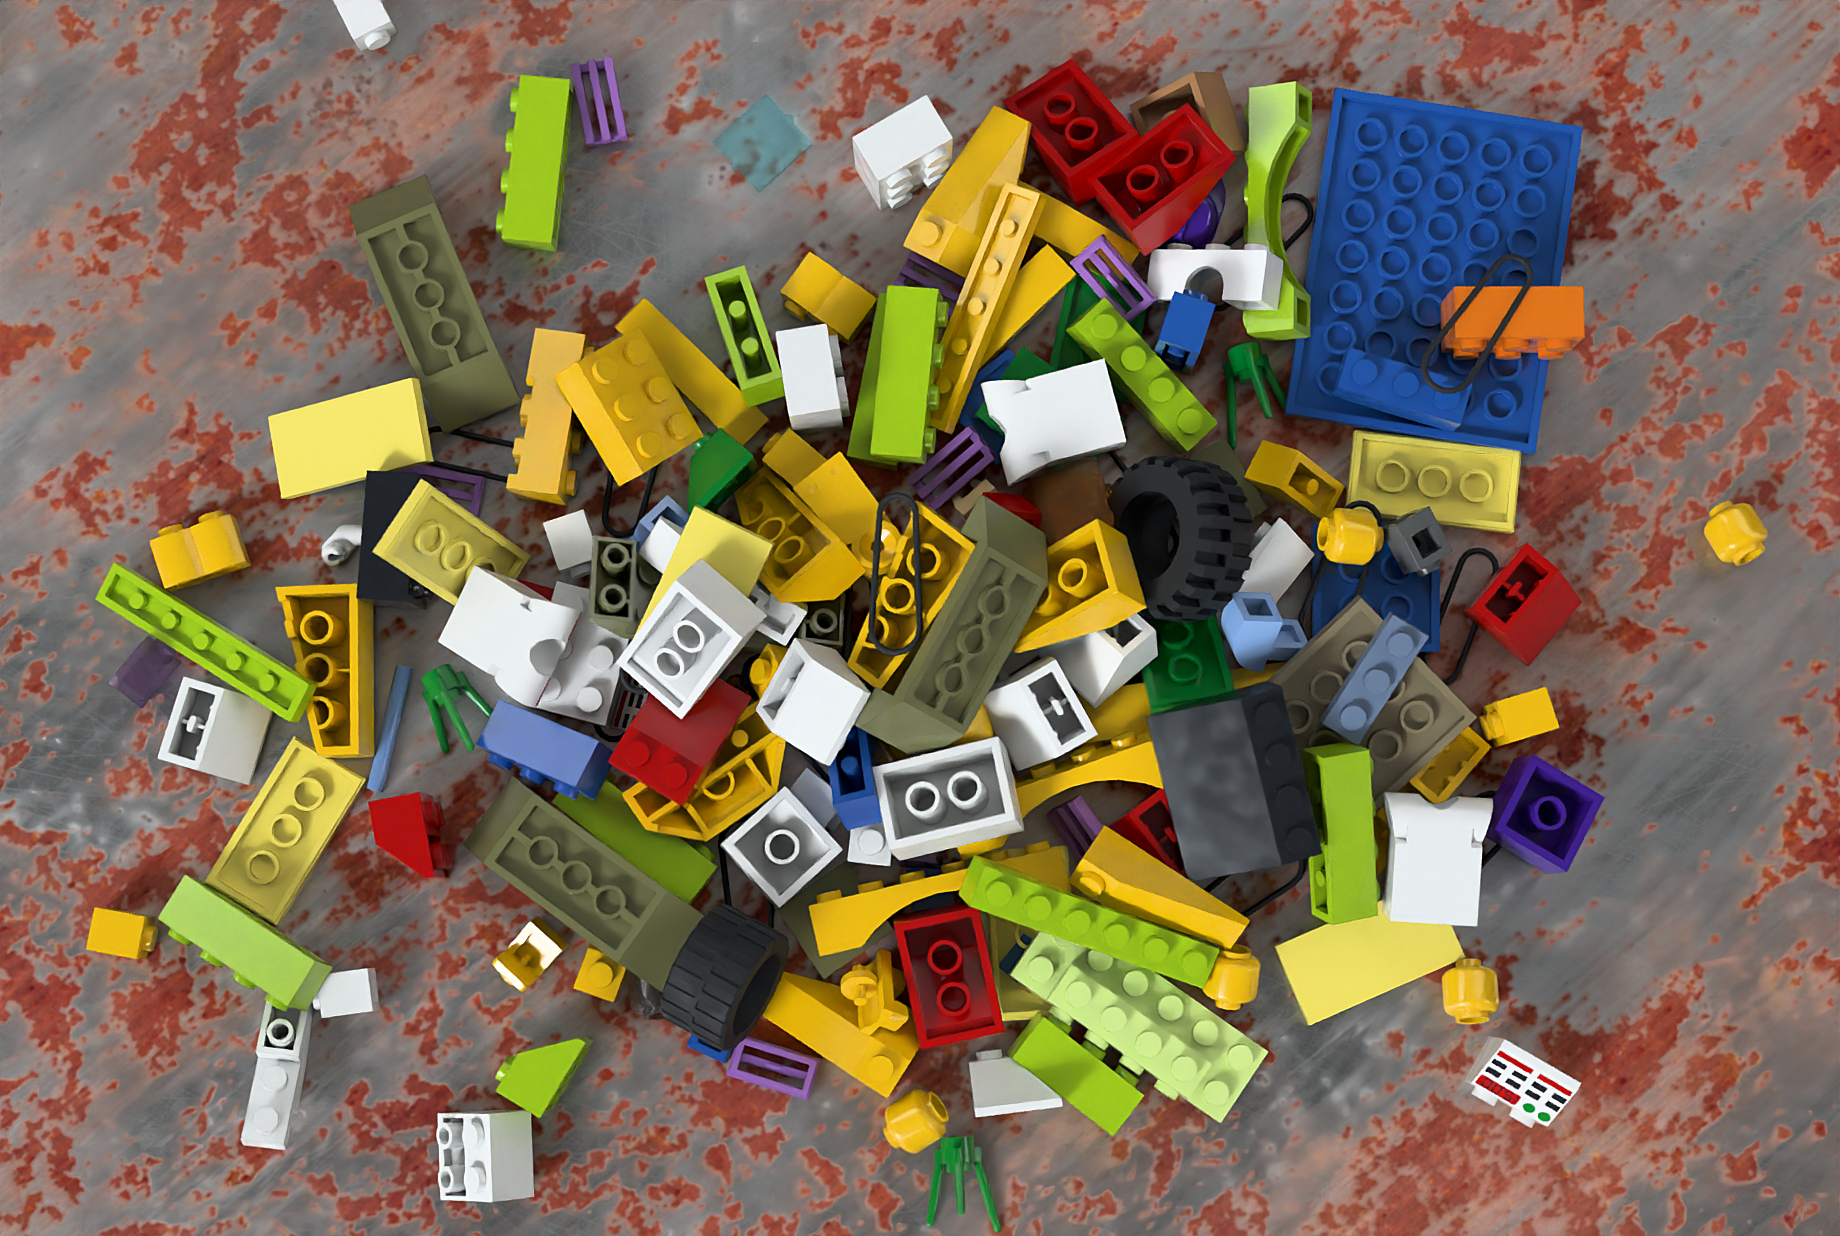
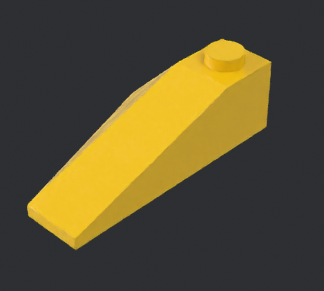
[903,105,1032,279]
[734,466,866,603]
[1068,825,1250,949]
[762,971,920,1098]

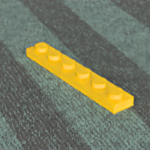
[930,181,1047,434]

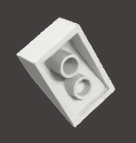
[616,558,767,719]

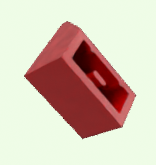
[1463,542,1582,667]
[1107,788,1186,878]
[368,792,452,880]

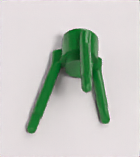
[1223,342,1286,450]
[420,664,493,754]
[926,1136,1002,1233]

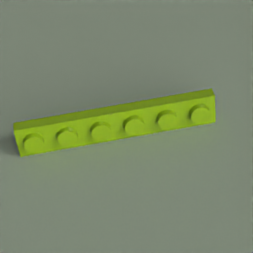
[95,562,318,723]

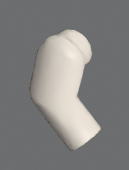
[322,525,362,566]

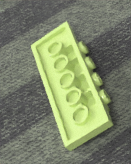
[1009,931,1268,1123]

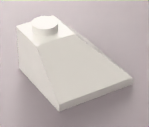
[968,1049,1063,1117]

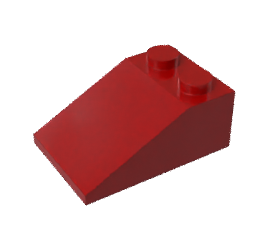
[1003,58,1140,208]
[1086,103,1236,257]
[607,677,752,809]
[894,901,1005,1050]

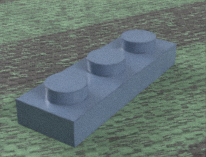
[1320,611,1429,745]

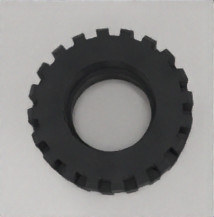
[1100,455,1255,623]

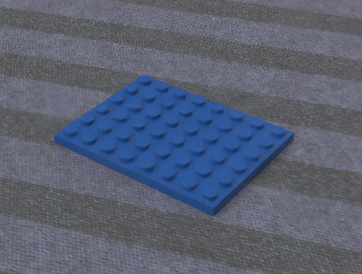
[1284,87,1583,455]

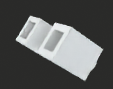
[1147,243,1284,310]

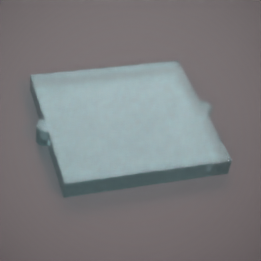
[713,94,813,193]

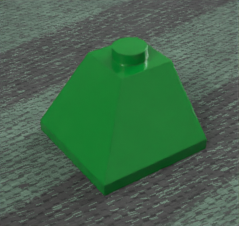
[687,428,759,515]

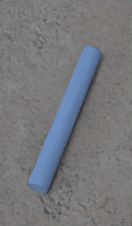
[366,665,413,792]

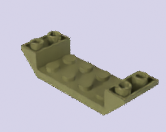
[348,174,522,435]
[855,495,1049,757]
[588,536,844,653]
[463,776,705,992]

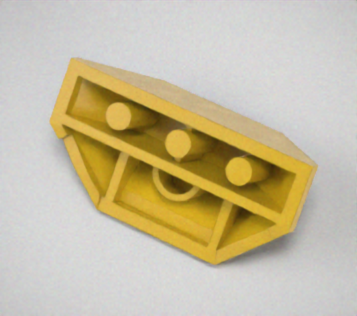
[621,699,786,842]

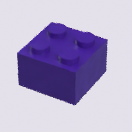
[1485,754,1605,874]

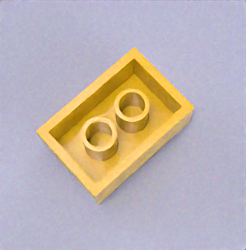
[553,326,704,486]

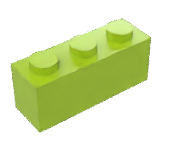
[704,265,785,408]
[1006,1012,1145,1136]

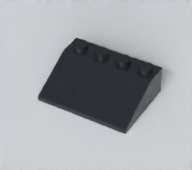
[1145,680,1323,881]

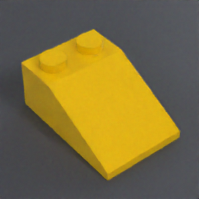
[1013,519,1147,653]

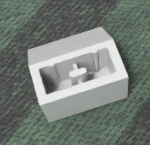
[1238,517,1315,604]
[1037,613,1158,708]
[755,638,871,766]
[983,654,1097,771]
[157,677,273,785]
[436,1110,534,1202]

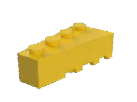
[506,328,595,506]
[846,500,977,694]
[275,583,374,758]

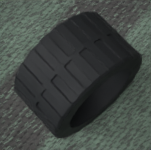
[660,904,789,1051]

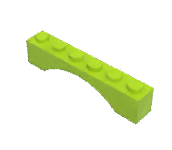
[1243,81,1312,342]
[958,854,1220,989]

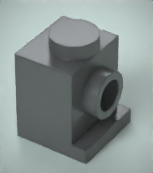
[1382,506,1452,577]

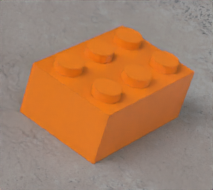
[1440,286,1585,360]

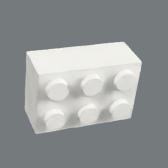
[852,95,953,210]
[775,324,850,436]
[523,581,633,729]
[872,736,1024,861]

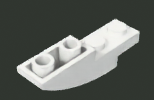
[639,516,808,646]
[241,1001,314,1150]

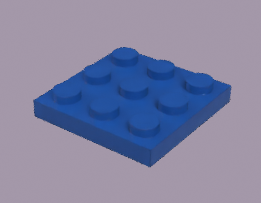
[1311,524,1440,653]

